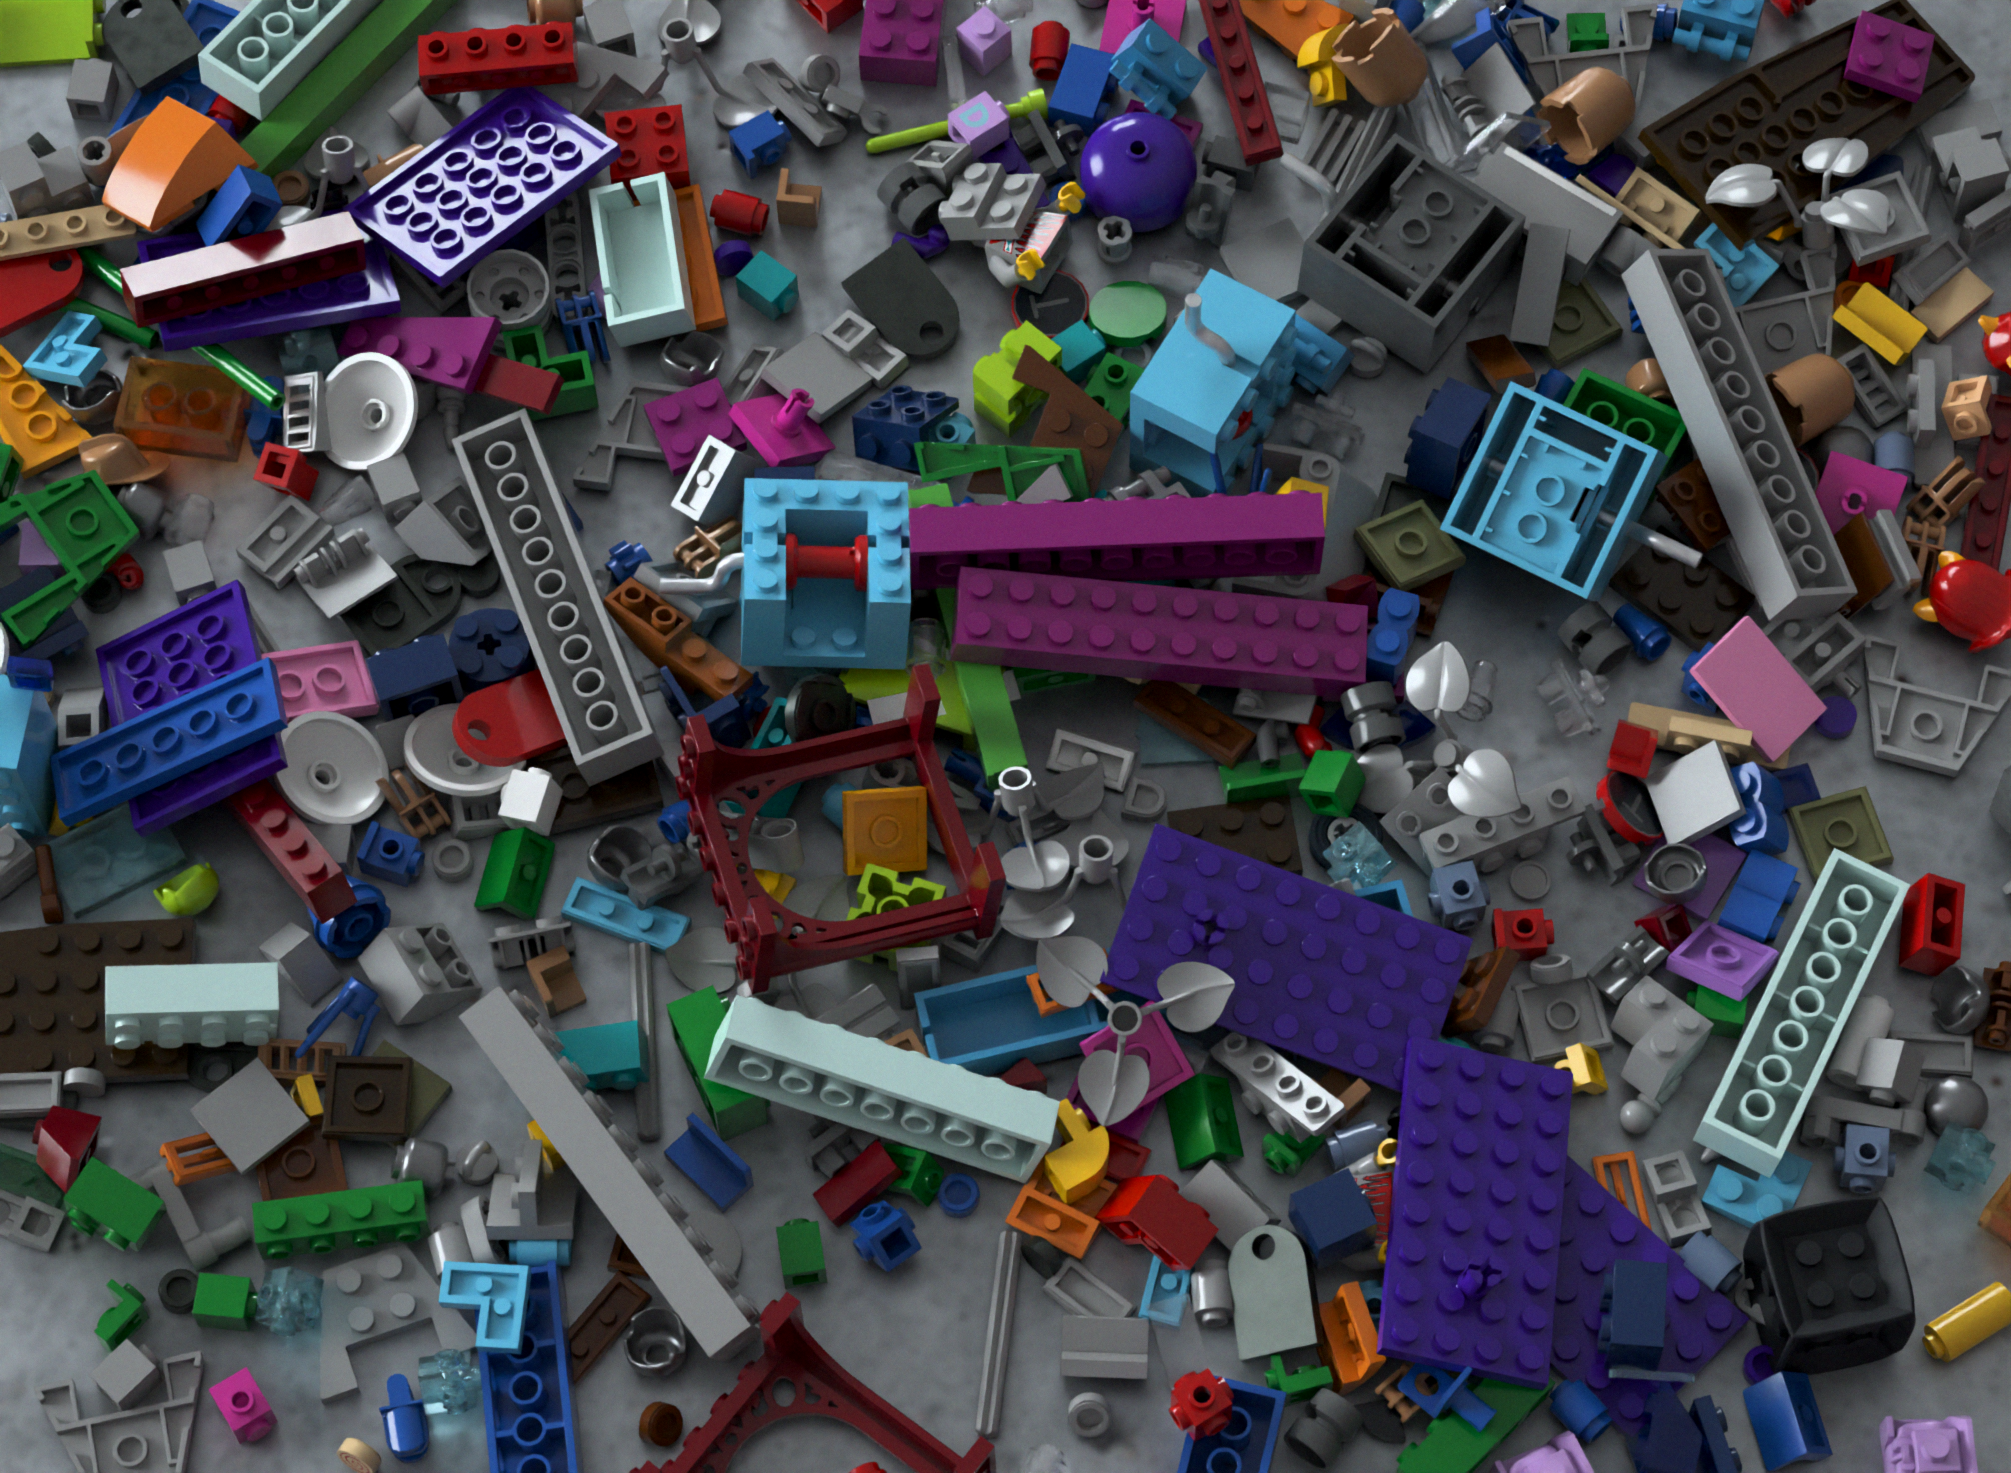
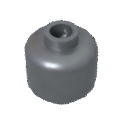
[117,482,174,540]
[390,1138,456,1197]

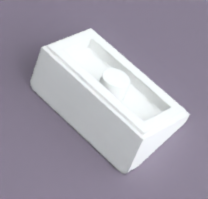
[1045,727,1138,792]

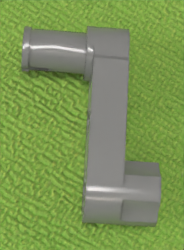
[1800,1076,1929,1150]
[127,1159,253,1272]

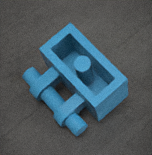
[1672,0,1765,62]
[1109,18,1208,120]
[1292,314,1355,394]

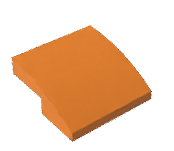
[1005,1151,1117,1260]
[1316,1281,1387,1397]

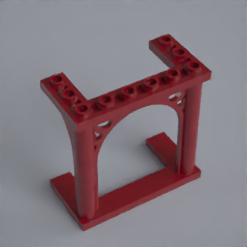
[675,663,1006,994]
[629,1292,996,1473]

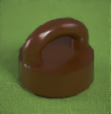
[639,1401,683,1447]

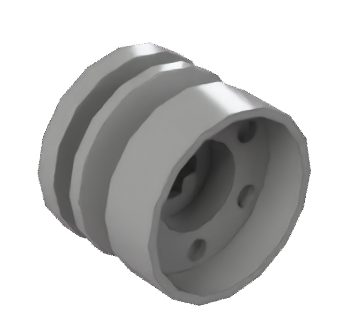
[467,249,553,352]

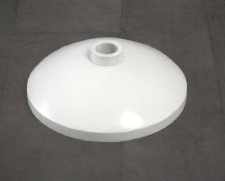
[324,352,418,471]
[403,703,526,797]
[273,711,389,826]

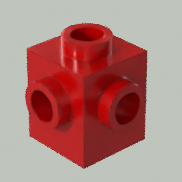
[1168,1368,1234,1442]

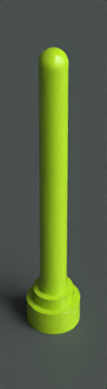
[866,88,1048,154]

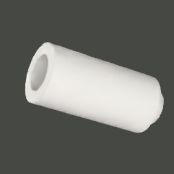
[1826,994,1895,1091]

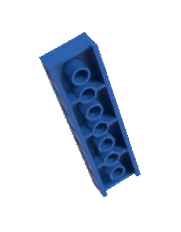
[474,1260,584,1473]

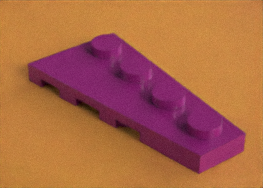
[337,317,503,395]

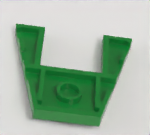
[914,441,1092,502]
[0,470,140,651]

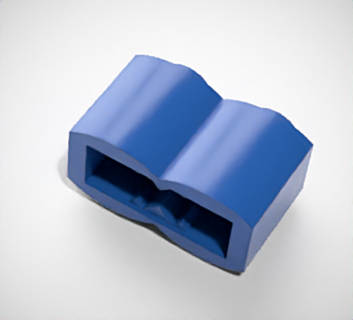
[1366,588,1420,687]
[1729,761,1789,856]
[1717,848,1801,945]

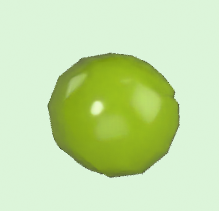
[153,862,220,917]

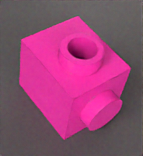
[208,1367,277,1444]

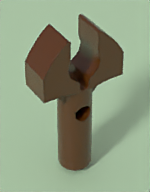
[34,844,64,924]

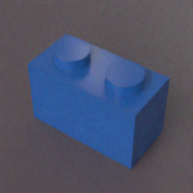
[1048,43,1119,138]
[196,164,283,247]

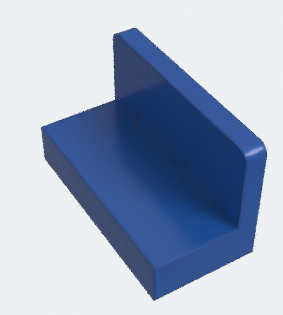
[1452,7,1530,85]
[664,1112,754,1213]
[1743,1371,1833,1471]

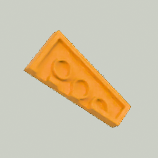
[0,344,93,480]

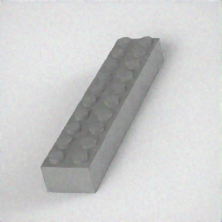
[1621,249,1858,621]
[451,408,665,787]
[459,985,762,1363]

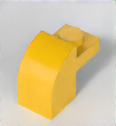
[1297,24,1361,107]
[1044,1098,1109,1205]

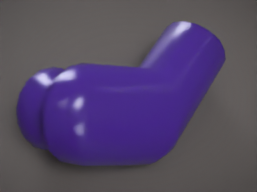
[891,224,950,260]

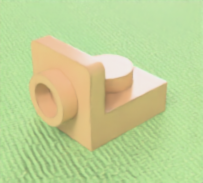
[1941,375,1992,441]

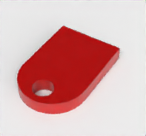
[0,248,85,338]
[452,669,568,767]

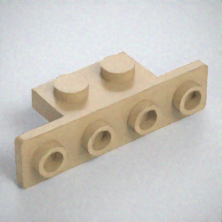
[1575,167,1702,249]
[0,205,138,261]
[1627,702,1791,772]

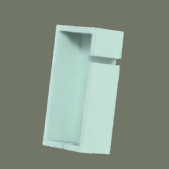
[589,172,696,348]
[105,962,279,1049]

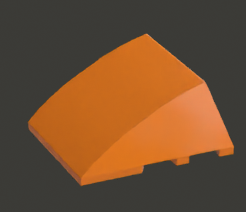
[101,96,259,233]

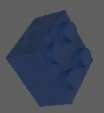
[1404,377,1492,500]
[365,633,464,722]
[1597,1259,1668,1373]

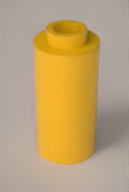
[1922,1281,2011,1363]

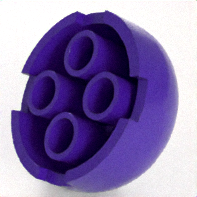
[1080,112,1197,232]

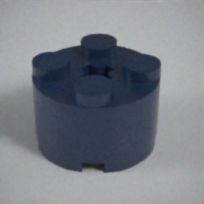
[448,608,535,693]

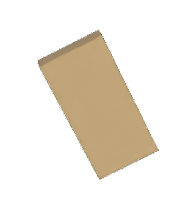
[1910,266,1994,344]

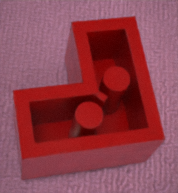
[1094,1174,1219,1271]

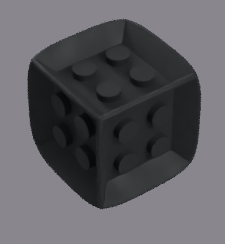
[1743,1196,1916,1375]

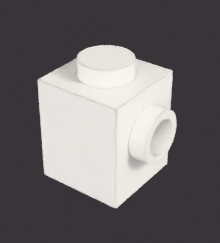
[498,767,563,836]

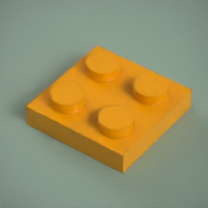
[842,786,927,876]

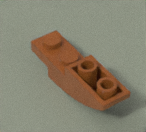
[603,577,754,702]

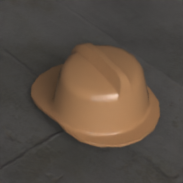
[78,433,171,486]

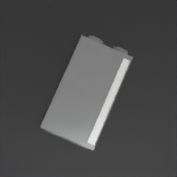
[1468,142,1624,287]

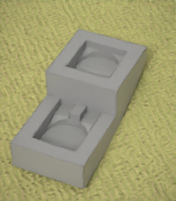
[821,309,910,390]
[1643,1150,1712,1248]
[0,1189,66,1252]

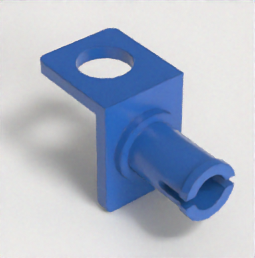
[944,747,1019,823]
[1398,1363,1497,1433]

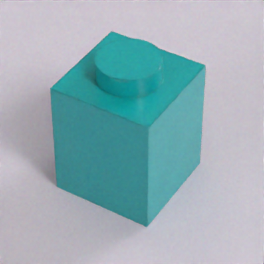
[736,250,799,322]
[1051,319,1107,385]

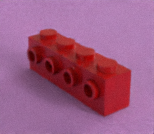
[418,21,579,96]

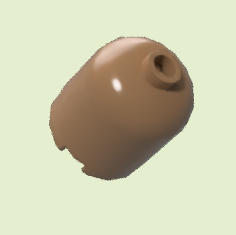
[1332,7,1428,108]
[1536,67,1636,165]
[1763,353,1855,448]

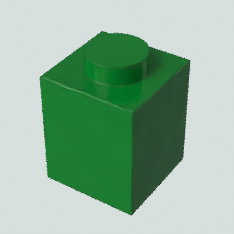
[1298,750,1366,818]
[1685,984,1749,1040]
[776,1218,828,1289]
[192,1272,261,1332]

